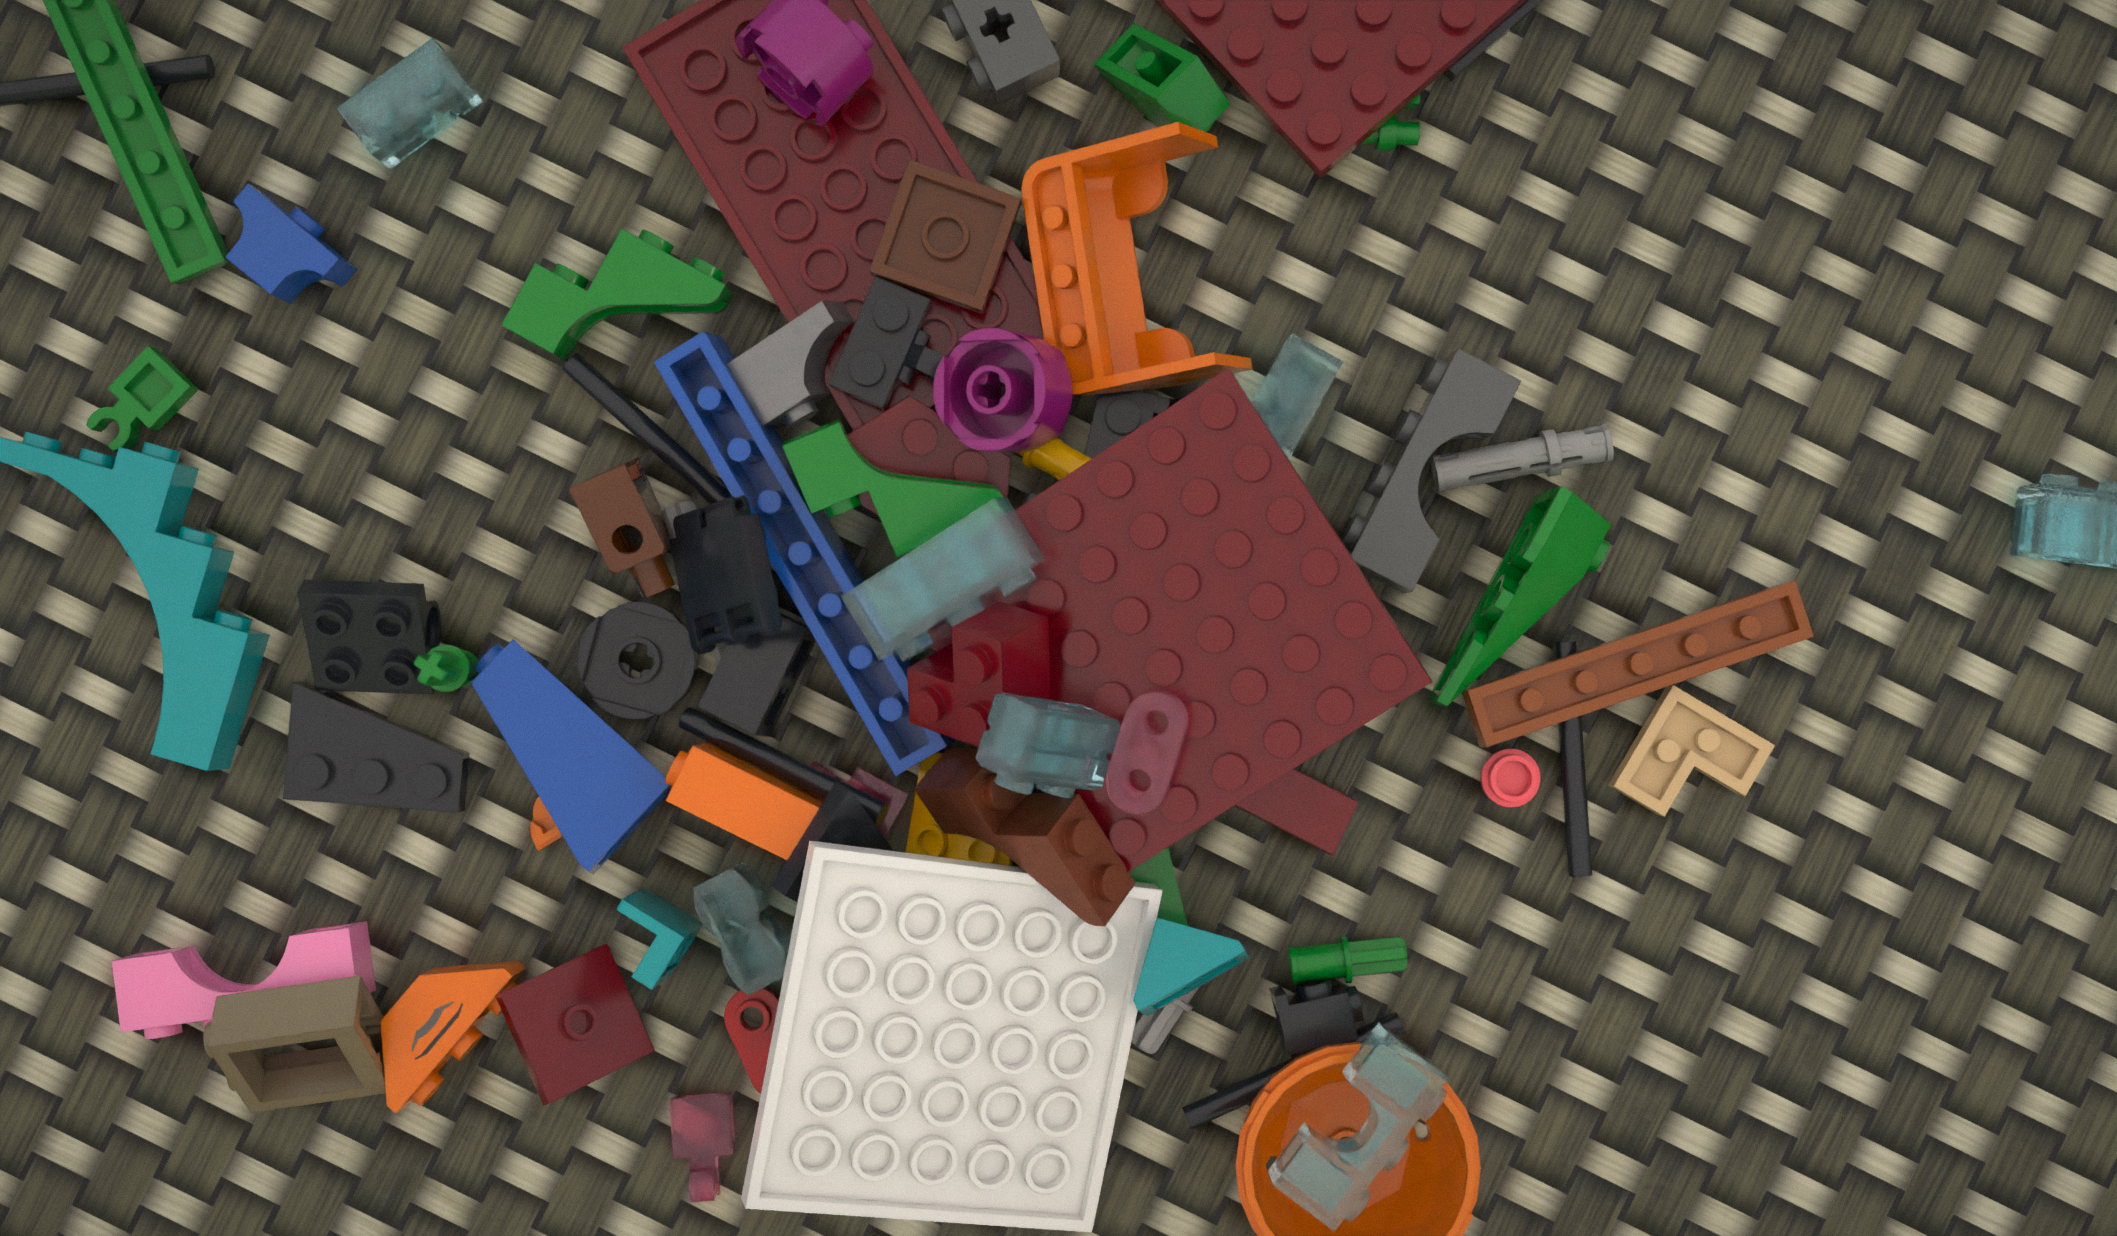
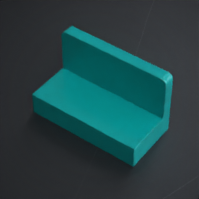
[617,888,704,990]

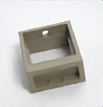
[203,976,386,1113]

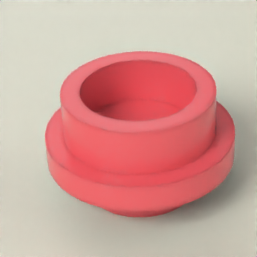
[1480,748,1540,807]

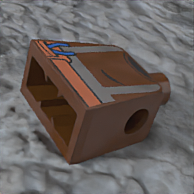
[569,457,675,599]

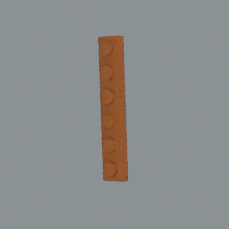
[1462,581,1814,748]

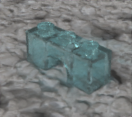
[1267,1023,1449,1232]

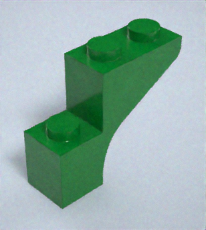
[501,229,734,361]
[782,419,1009,560]

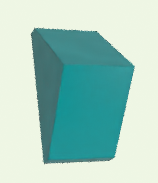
[1133,918,1250,1016]

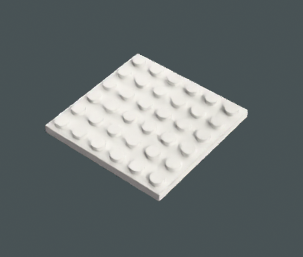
[741,841,1163,1232]

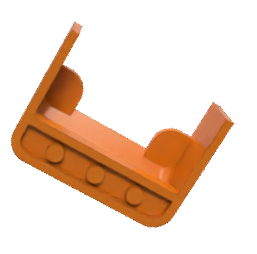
[1021,122,1253,395]

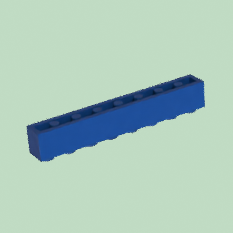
[654,331,957,776]

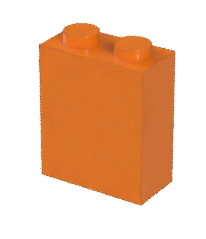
[665,742,825,860]

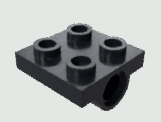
[297,579,441,694]

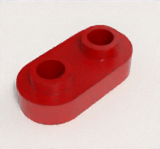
[724,984,780,1094]

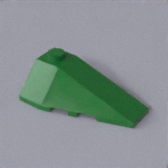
[1427,486,1611,706]

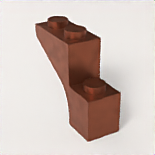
[914,748,1136,926]

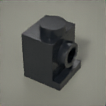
[1269,979,1364,1055]

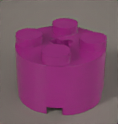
[735,0,874,126]
[933,328,1073,453]

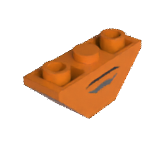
[380,961,527,1113]

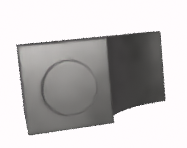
[727,301,854,429]

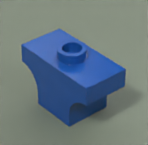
[226,184,357,304]

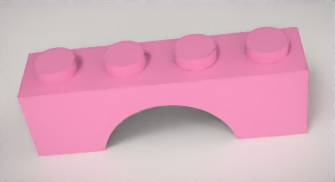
[112,921,376,1039]

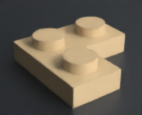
[1608,685,1775,817]

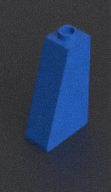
[471,639,673,875]

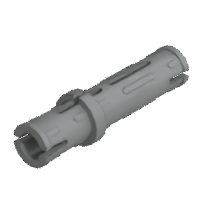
[1430,424,1614,493]

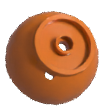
[1236,1042,1481,1236]

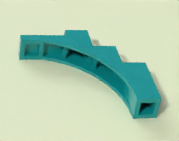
[0,431,270,771]

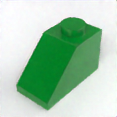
[1094,23,1230,132]

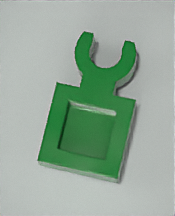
[86,346,199,452]

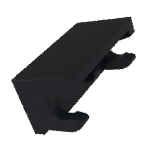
[698,613,816,737]

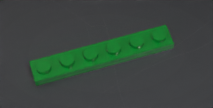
[42,0,231,284]

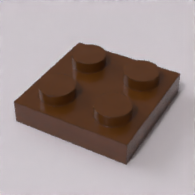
[869,159,1022,314]

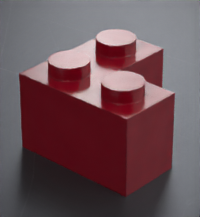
[907,602,1051,756]

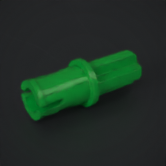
[413,645,479,692]
[1288,936,1408,984]

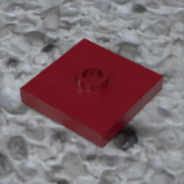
[495,944,655,1105]

